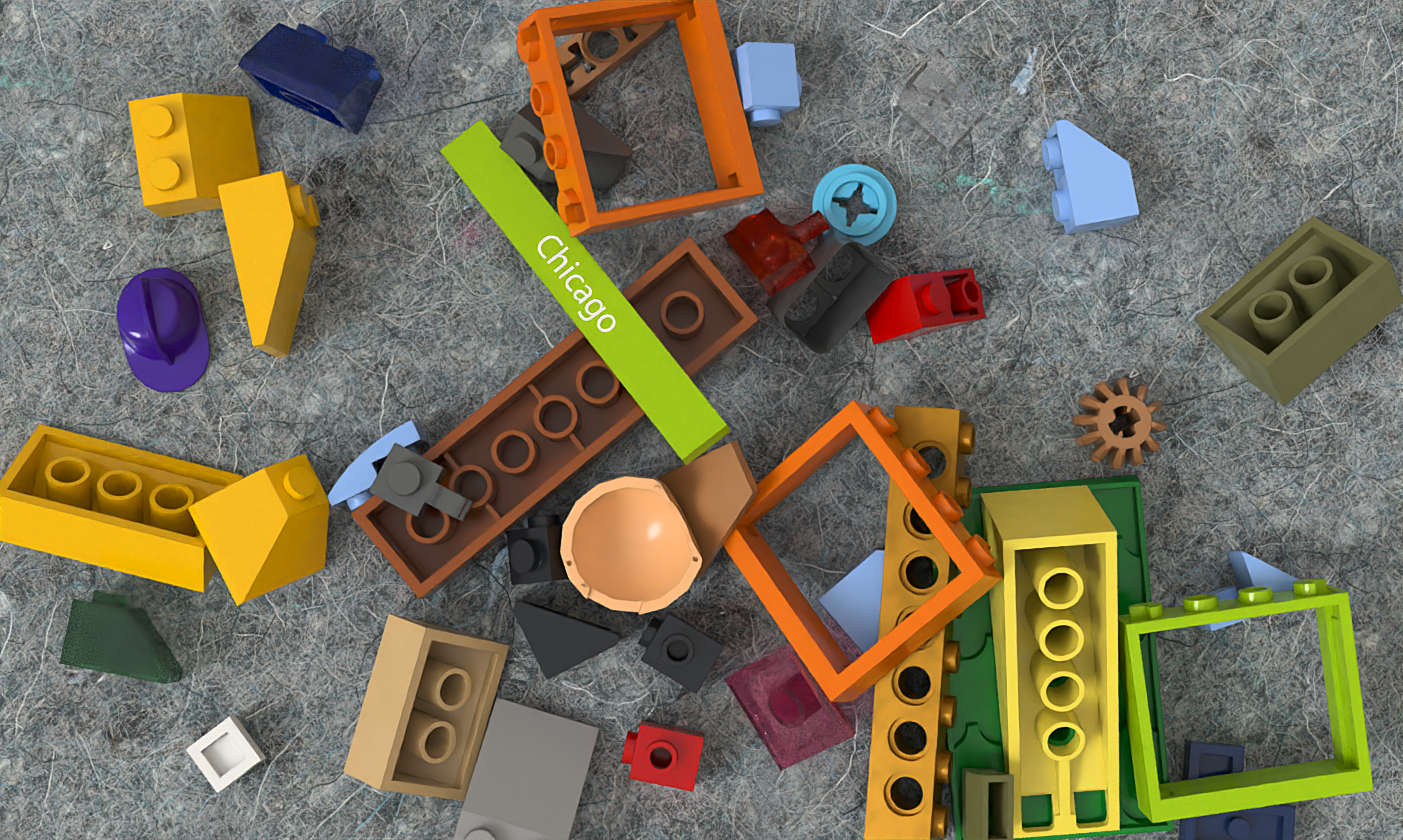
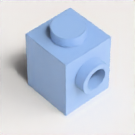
[729,42,802,127]

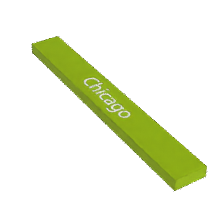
[440,119,731,466]

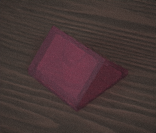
[724,639,856,771]

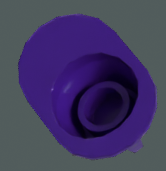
[116,268,210,393]

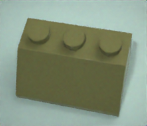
[1195,216,1403,406]

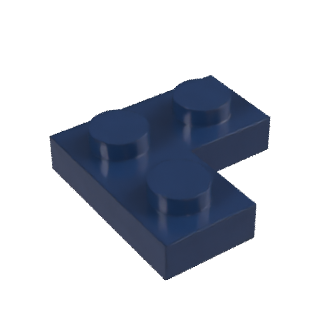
[1178,740,1296,840]

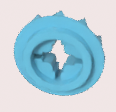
[812,164,897,248]

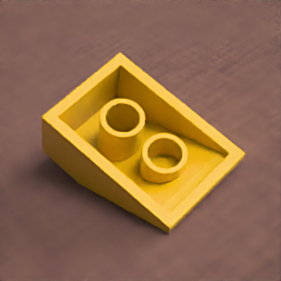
[218,171,321,358]

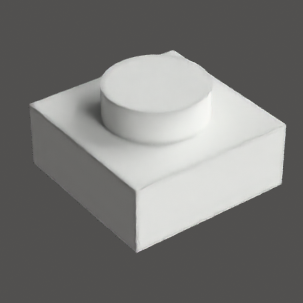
[186,715,266,793]

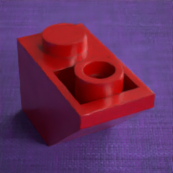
[865,268,986,345]

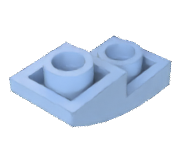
[327,420,428,512]

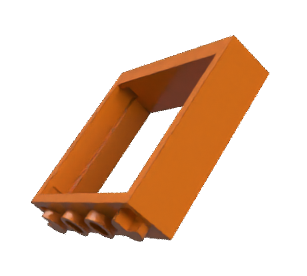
[516,0,764,238]
[723,400,1003,702]

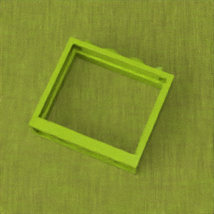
[1118,578,1374,823]

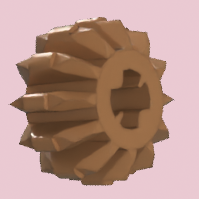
[1072,378,1167,469]

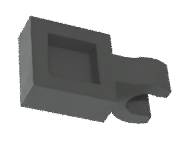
[368,443,473,521]

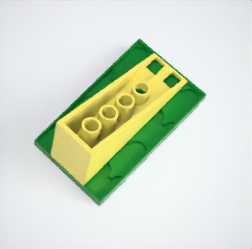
[927,475,1174,840]

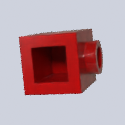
[621,720,704,792]

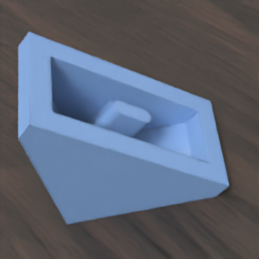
[815,550,884,654]

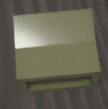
[962,768,1014,840]

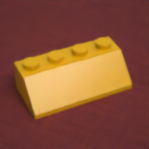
[0,424,243,593]

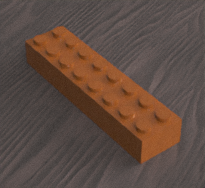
[350,236,759,599]

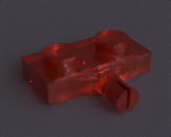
[723,208,830,297]

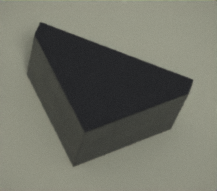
[513,599,622,680]

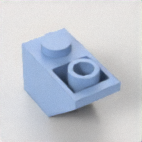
[1041,119,1139,235]

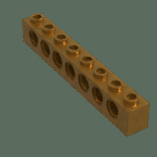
[864,405,976,840]

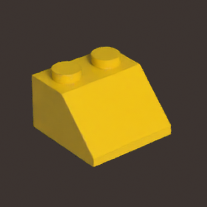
[128,92,262,218]

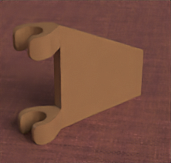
[657,440,759,580]

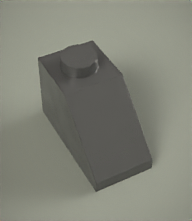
[499,98,634,190]

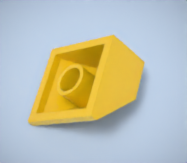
[188,454,330,606]

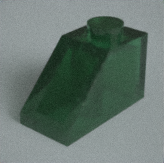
[59,590,183,684]

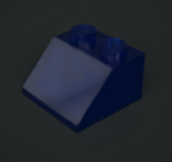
[238,22,384,135]

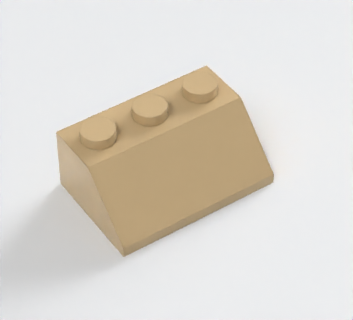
[343,614,510,801]

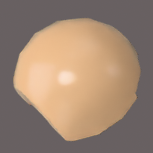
[560,475,702,615]

